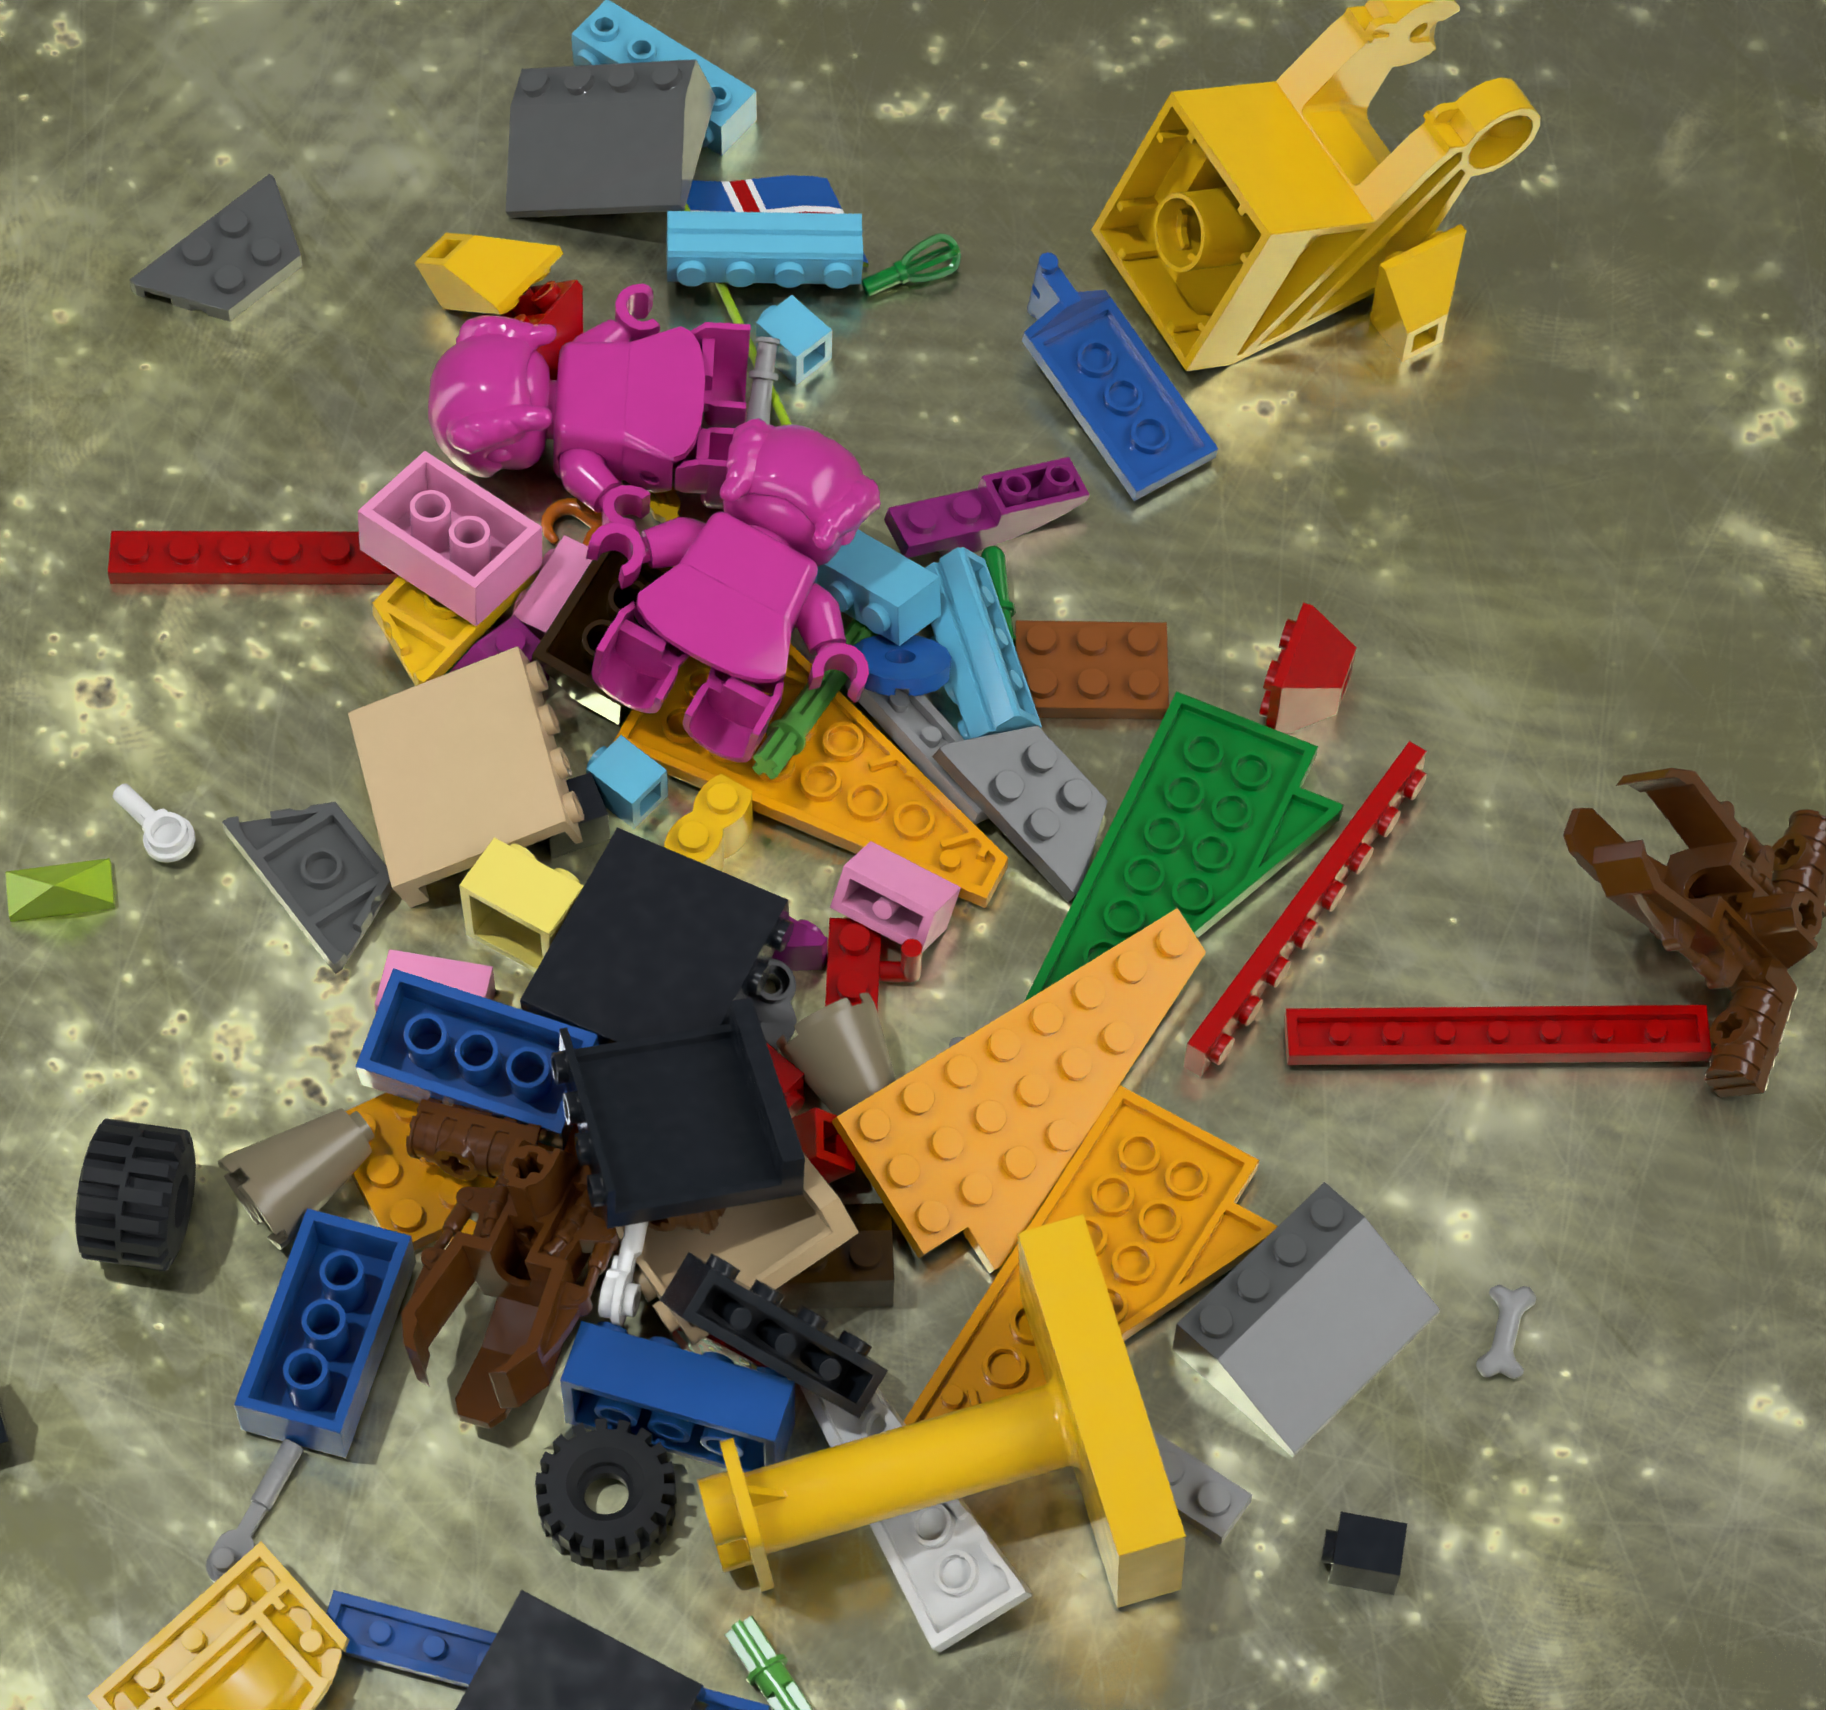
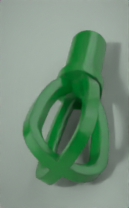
[861,233,961,297]

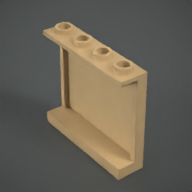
[348,646,584,908]
[614,1155,859,1345]

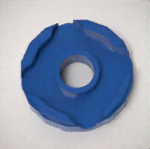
[854,635,952,696]

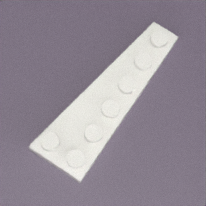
[799,1337,1033,1652]

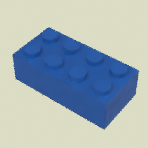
[355,968,599,1150]
[234,1208,416,1458]
[560,1321,795,1473]

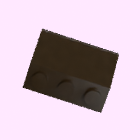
[532,550,673,725]
[775,1203,894,1310]

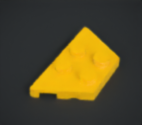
[372,557,543,686]

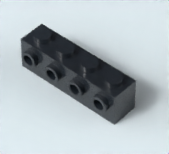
[660,1252,888,1418]

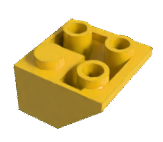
[1370,224,1467,362]
[414,233,564,315]

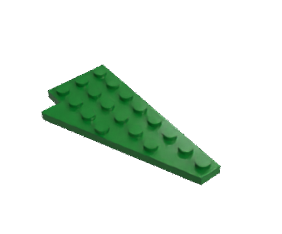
[1024,691,1344,1002]

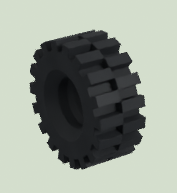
[535,1418,677,1570]

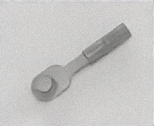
[206,1439,304,1582]

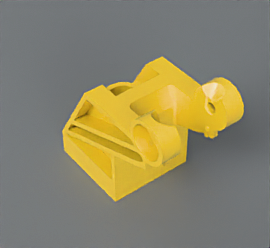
[1091,0,1540,372]

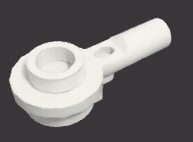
[112,783,196,863]
[598,1222,648,1326]

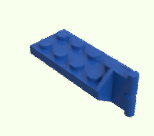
[1022,252,1218,501]

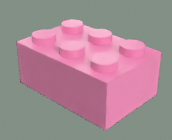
[358,451,542,626]

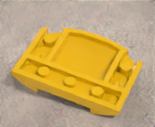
[87,1541,349,1710]

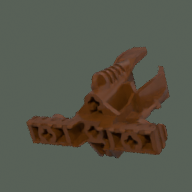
[1563,768,1826,1098]
[401,1097,726,1429]

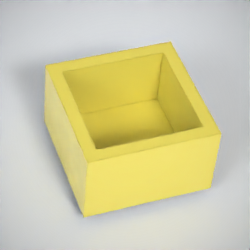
[459,837,584,972]

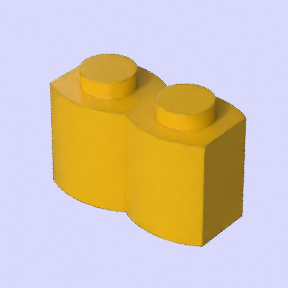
[664,774,753,871]

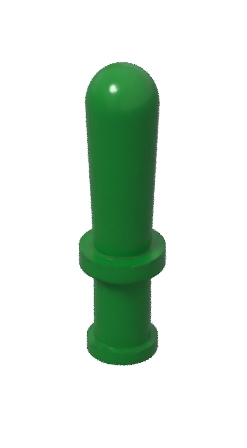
[981,545,1016,646]

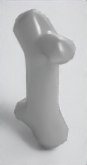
[1476,1284,1536,1379]

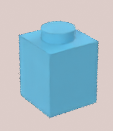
[756,295,832,386]
[586,735,668,829]

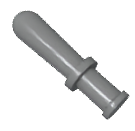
[746,336,780,424]

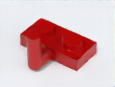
[825,918,923,1013]

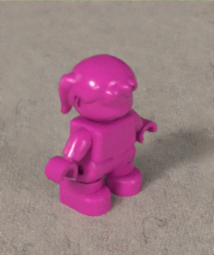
[428,284,751,532]
[586,418,881,762]

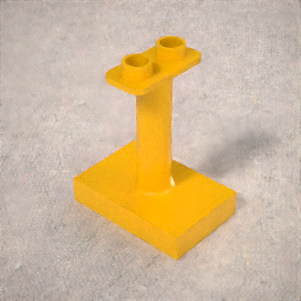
[697,1214,1186,1608]

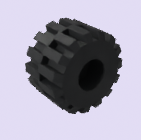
[75,1118,196,1271]

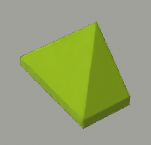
[5,858,115,922]

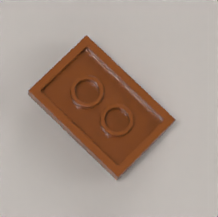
[1015,620,1169,719]

